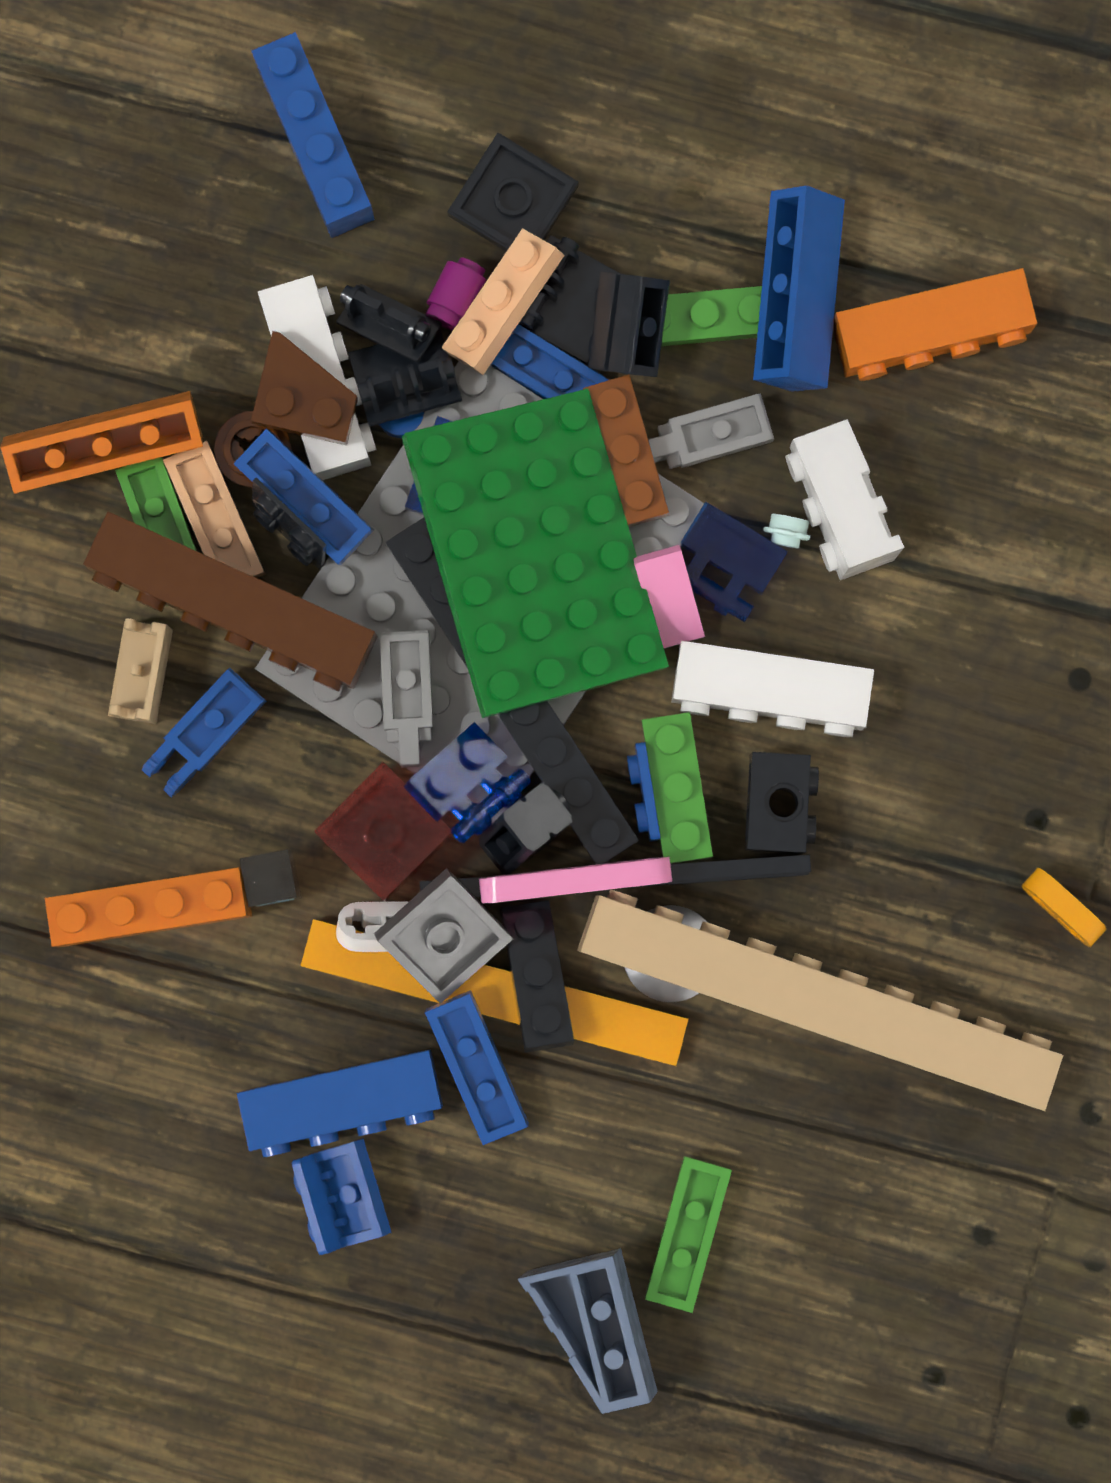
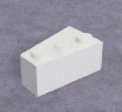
[786,419,904,580]

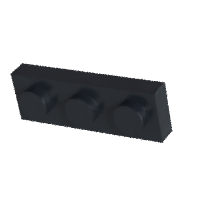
[500,900,574,1053]

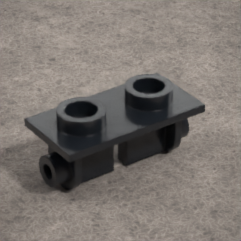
[336,284,442,363]

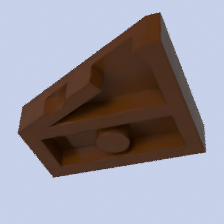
[251,331,358,446]

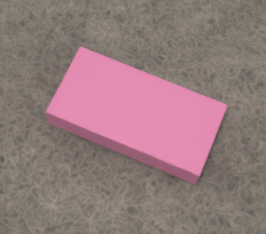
[633,545,705,648]

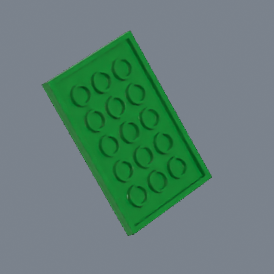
[402,389,669,718]

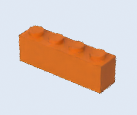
[833,268,1038,381]
[0,391,203,494]
[45,867,252,947]

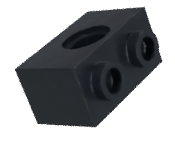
[744,752,819,854]

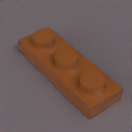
[583,374,670,527]

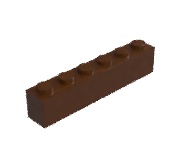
[83,512,378,692]

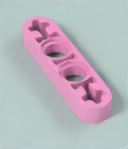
[479,857,672,903]

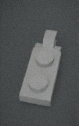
[649,393,774,469]
[380,630,433,768]

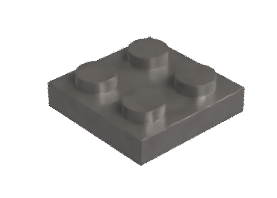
[374,868,513,1004]

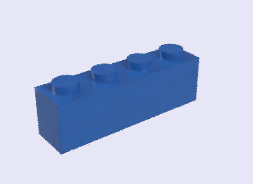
[252,32,375,238]
[753,185,845,392]
[237,1049,443,1157]

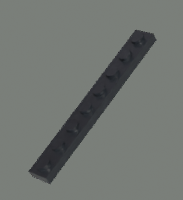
[385,517,639,864]

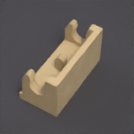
[108,619,173,724]

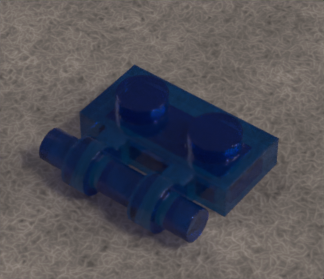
[680,501,788,623]
[404,722,531,843]

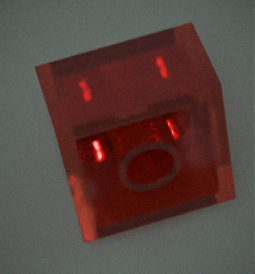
[314,762,455,902]

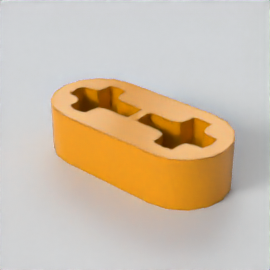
[1022,868,1107,948]

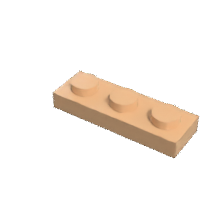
[442,228,565,375]
[163,441,266,578]

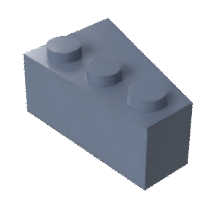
[518,1248,658,1414]

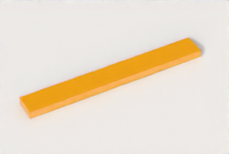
[301,919,688,1066]

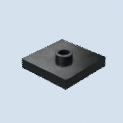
[447,133,579,252]

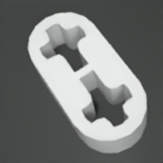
[336,901,408,952]

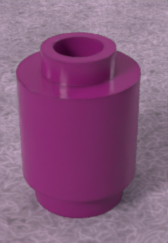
[425,257,487,331]

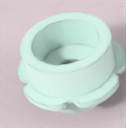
[764,514,810,549]

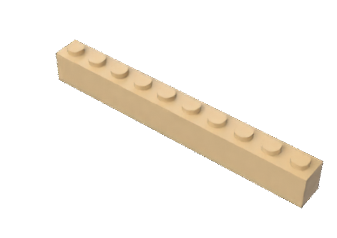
[577,889,1063,1111]

